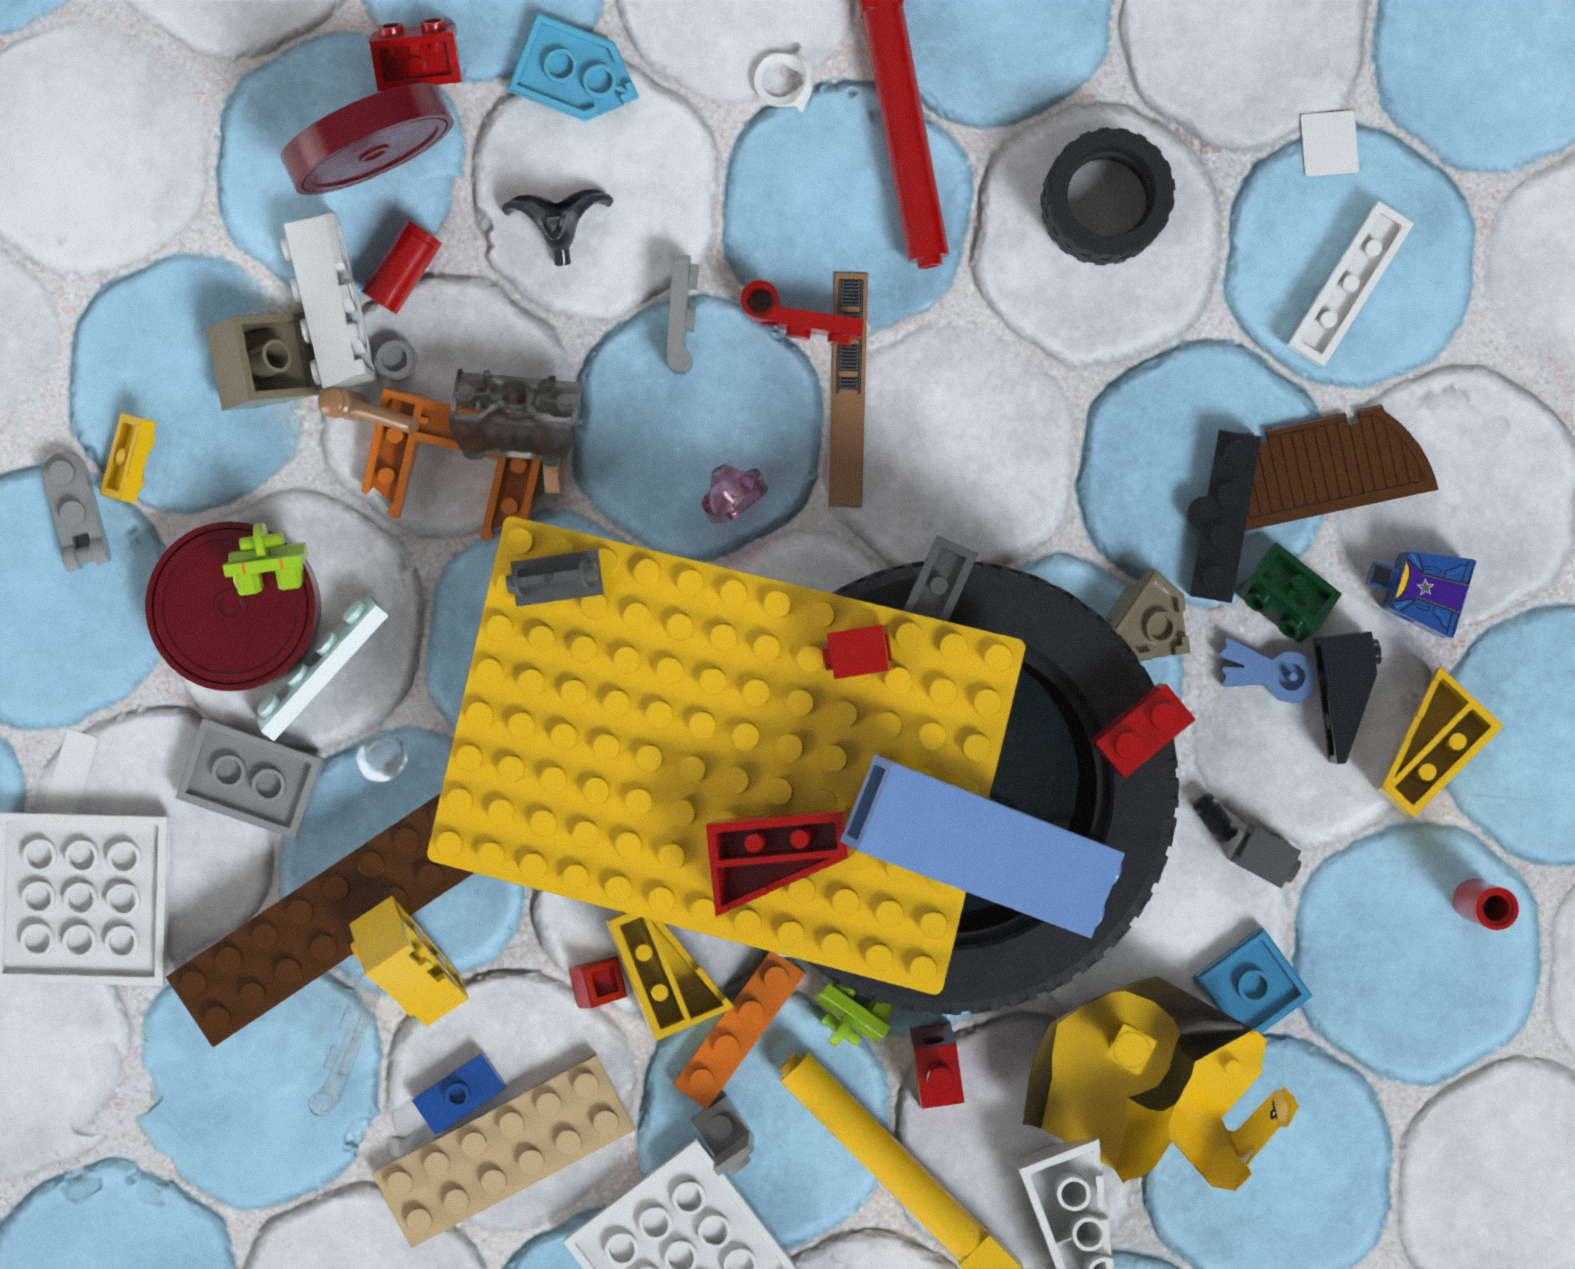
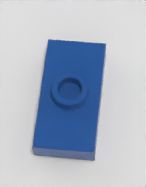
[412,1051,507,1135]

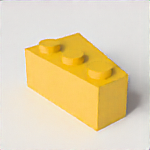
[1377,667,1504,820]
[349,896,469,1026]
[604,912,735,1041]

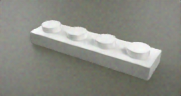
[1286,201,1414,368]

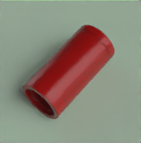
[361,221,442,315]
[1453,879,1519,930]

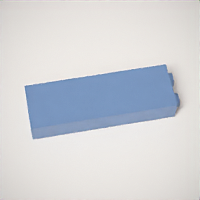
[840,754,1125,938]

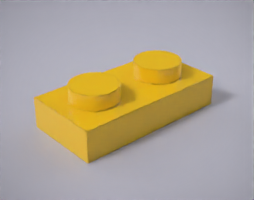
[99,413,157,504]

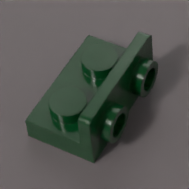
[1235,542,1342,643]

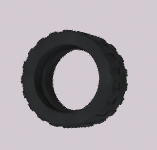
[1040,127,1175,266]

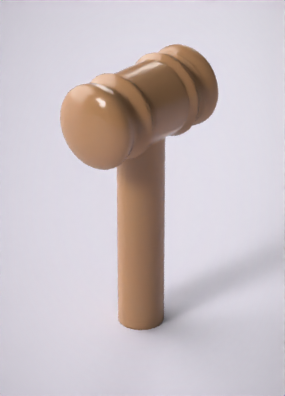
[318,387,418,434]

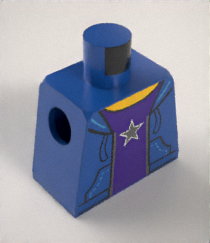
[1366,552,1477,638]

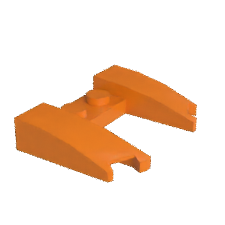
[361,387,552,540]

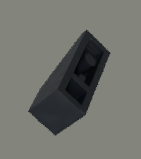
[1313,631,1382,764]

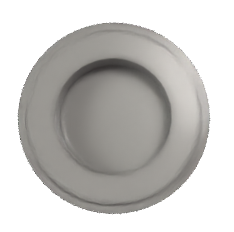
[374,338,418,382]

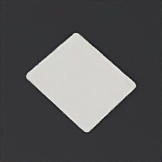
[1300,110,1359,177]

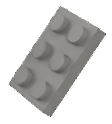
[175,718,325,839]

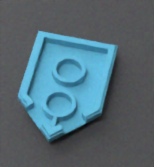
[506,12,639,122]

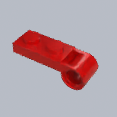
[740,280,864,346]

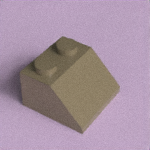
[206,312,320,411]

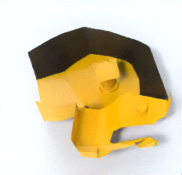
[1023,976,1299,1191]

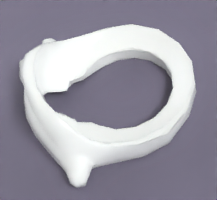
[754,47,813,112]

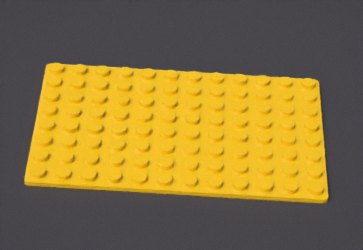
[427,516,1026,995]

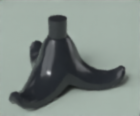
[501,189,613,266]

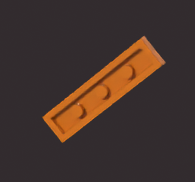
[673,951,806,1110]

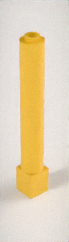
[779,1051,1024,1269]

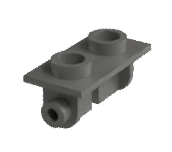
[506,550,604,607]

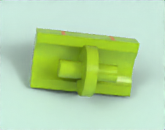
[223,522,308,596]
[813,981,894,1046]

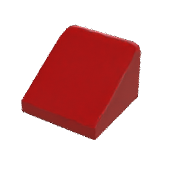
[569,956,628,1008]

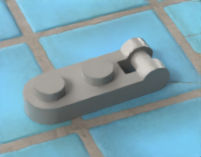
[666,254,699,375]
[43,453,111,572]

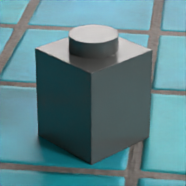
[1230,824,1302,889]

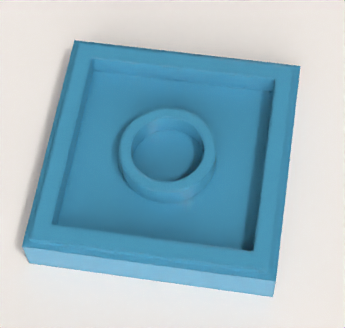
[1194,927,1313,1034]

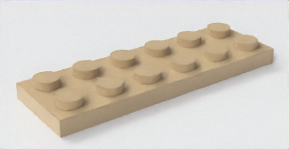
[372,1053,636,1248]

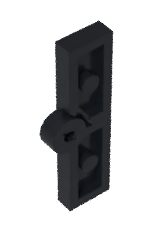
[1187,430,1261,603]

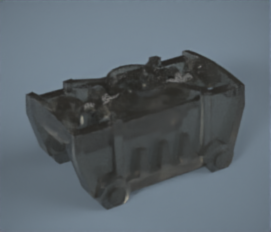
[449,369,583,467]

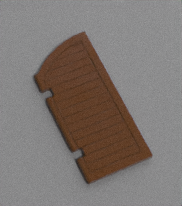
[1245,405,1439,531]

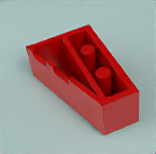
[706,807,855,917]

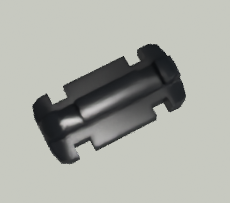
[1193,793,1238,844]

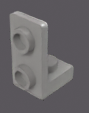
[691,1094,754,1176]

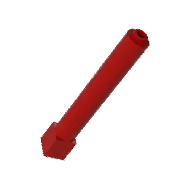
[858,0,950,270]

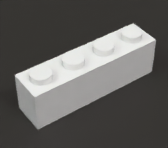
[280,212,379,390]
[1015,1137,1114,1269]

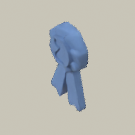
[1218,638,1318,703]

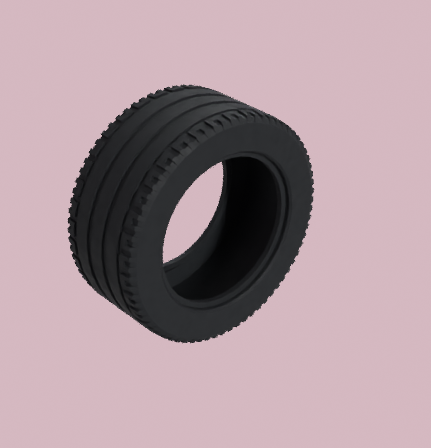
[804,561,1179,1015]

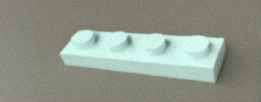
[255,594,388,741]

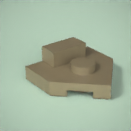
[1105,568,1190,662]

